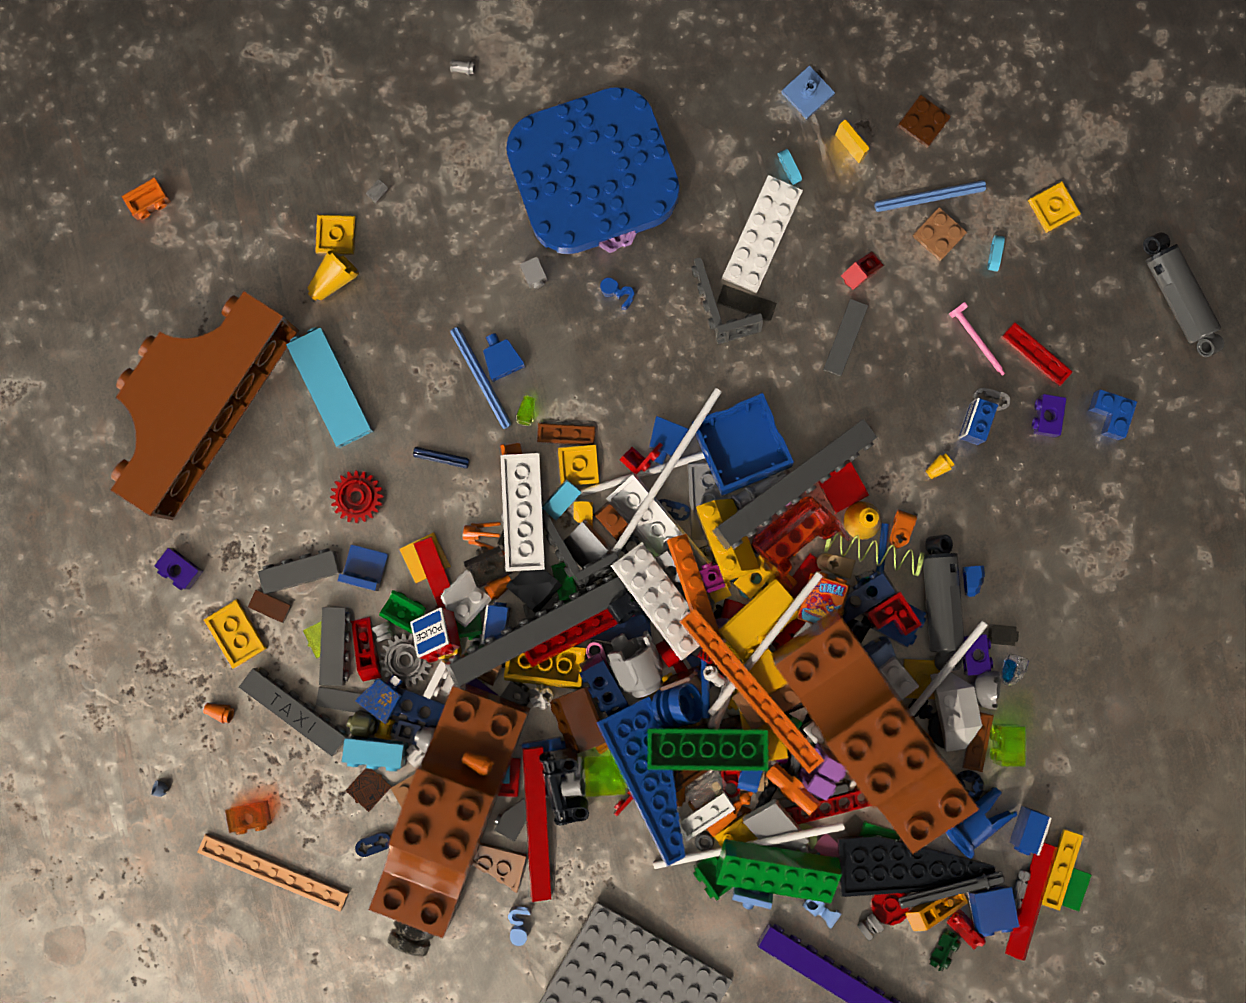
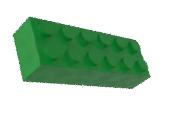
[647,729,768,771]
[716,839,842,903]

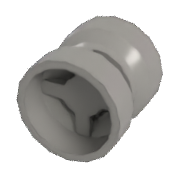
[857,913,884,941]

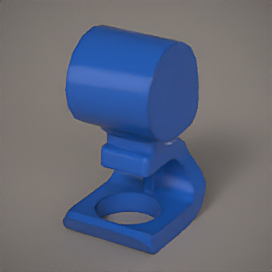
[600,278,635,310]

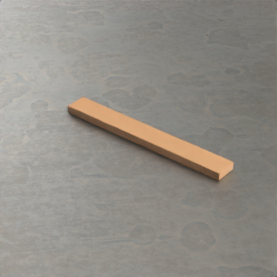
[197,833,349,912]

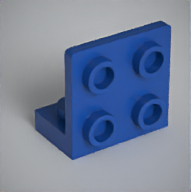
[338,545,388,591]

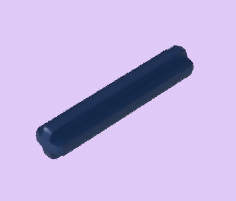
[413,447,469,468]

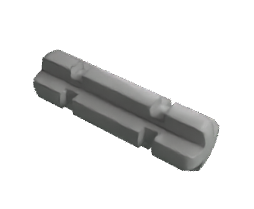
[1013,870,1031,909]

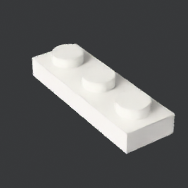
[679,792,735,842]

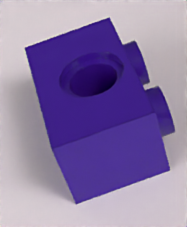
[1032,394,1066,438]
[154,548,203,590]
[962,634,993,676]

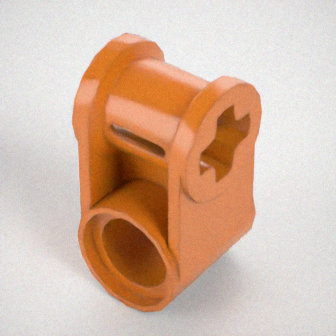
[889,510,917,548]

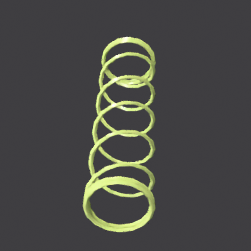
[824,529,924,576]

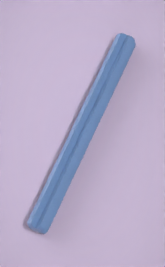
[875,180,986,212]
[450,327,512,429]

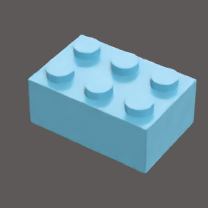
[342,735,408,772]

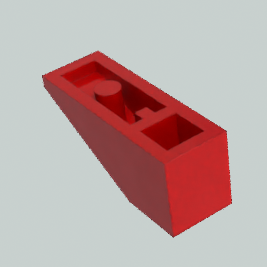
[351,617,382,682]

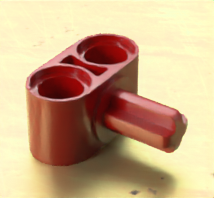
[655,639,687,673]

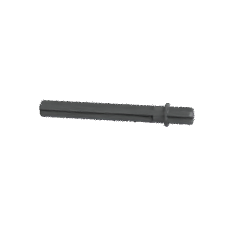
[899,871,1004,909]

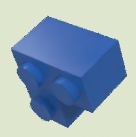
[1088,389,1137,440]

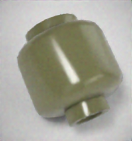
[347,711,377,738]

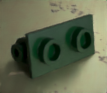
[929,929,961,971]

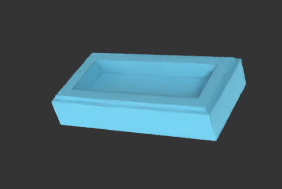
[542,479,582,521]

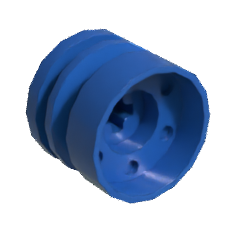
[652,683,702,729]

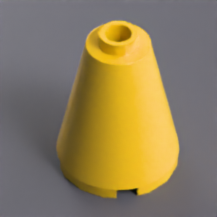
[307,248,359,301]
[844,501,882,539]

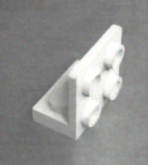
[441,570,491,627]
[423,660,478,704]

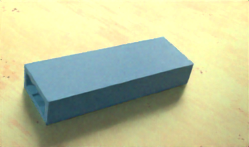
[286,327,374,448]

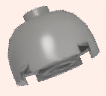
[971,671,1001,710]

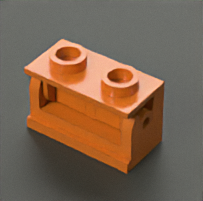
[121,177,171,220]

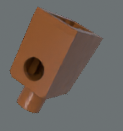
[593,502,628,541]

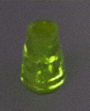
[515,396,535,426]

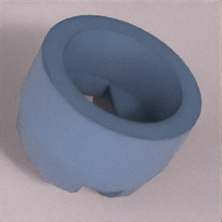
[151,780,168,797]

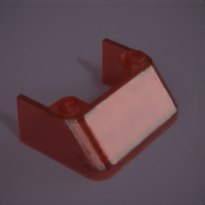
[752,496,851,589]

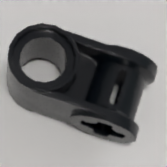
[607,592,643,625]

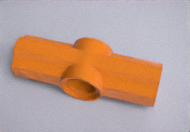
[765,763,821,816]

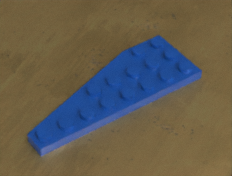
[597,697,685,867]

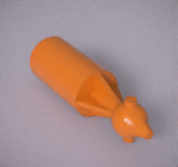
[706,792,753,837]

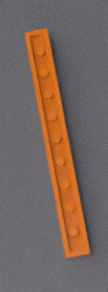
[679,609,824,774]

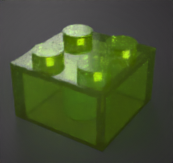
[990,724,1026,767]
[582,756,625,797]

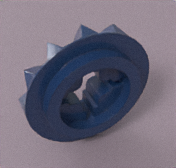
[957,770,984,800]

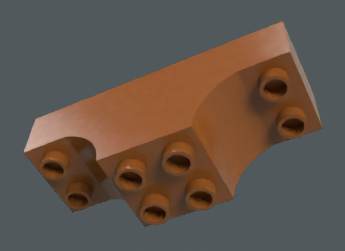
[111,291,299,520]
[771,609,979,854]
[368,683,531,938]

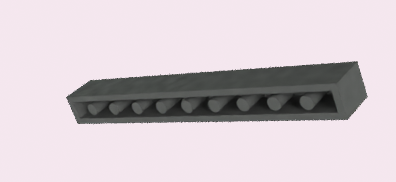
[712,419,877,550]
[445,574,628,686]

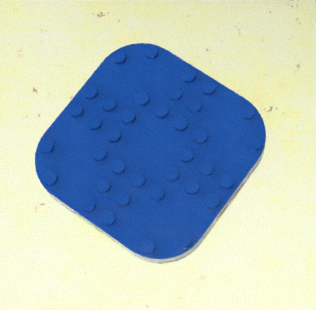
[507,87,679,254]

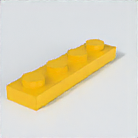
[1042,829,1083,911]

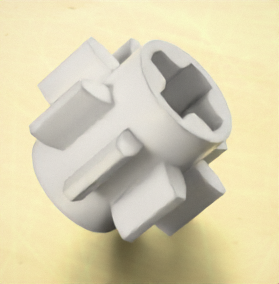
[529,684,553,710]
[405,744,425,767]

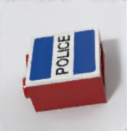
[410,608,461,662]

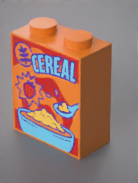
[797,571,851,624]

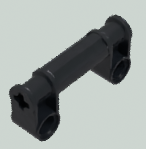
[539,748,589,826]

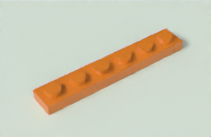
[667,534,722,652]

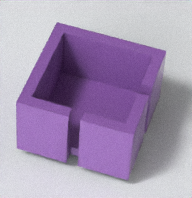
[798,743,846,801]

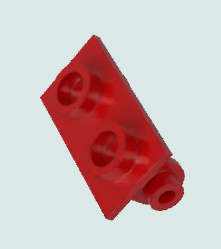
[771,617,806,650]
[946,909,986,950]

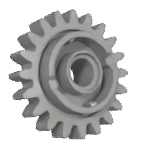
[379,633,432,687]

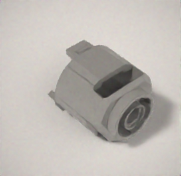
[606,630,663,698]

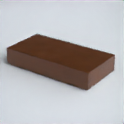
[248,590,292,623]

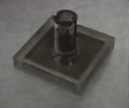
[464,546,513,588]

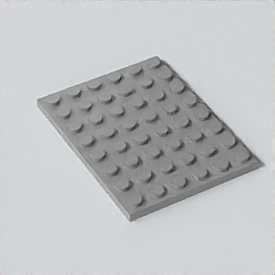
[539,902,732,1003]

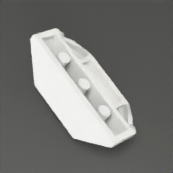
[930,672,982,752]

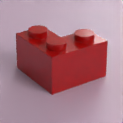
[864,592,922,636]

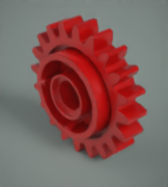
[330,470,384,524]

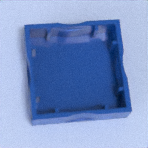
[692,393,794,496]

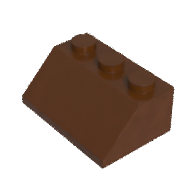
[550,687,606,753]

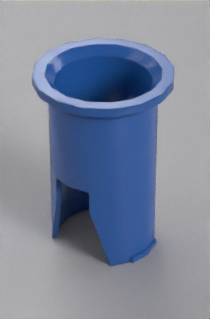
[945,786,1018,859]

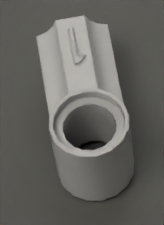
[561,757,585,797]

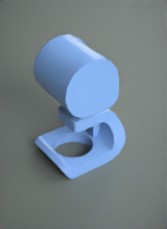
[802,899,842,929]
[508,906,531,946]

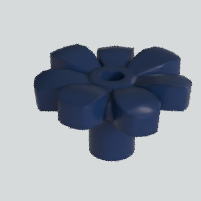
[908,699,933,719]

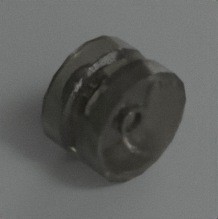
[387,920,434,956]

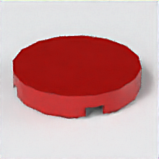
[871,893,910,925]

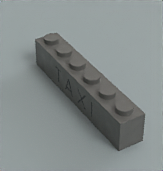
[239,667,349,756]

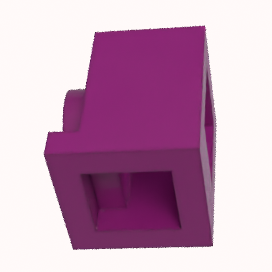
[699,562,726,593]

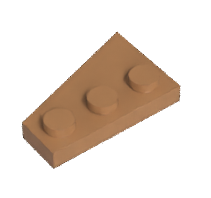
[472,843,527,893]

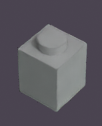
[520,257,547,289]

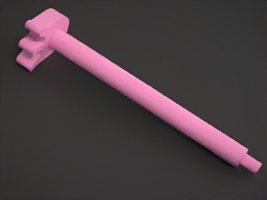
[949,302,1005,376]

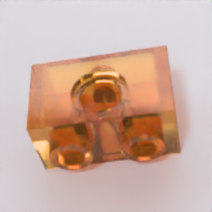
[225,800,272,835]

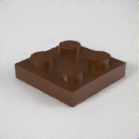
[897,95,951,148]

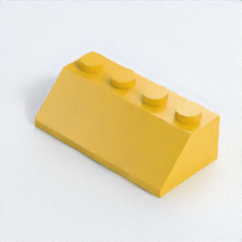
[696,499,760,583]
[718,579,800,663]
[504,647,586,690]

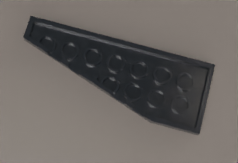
[838,835,996,897]

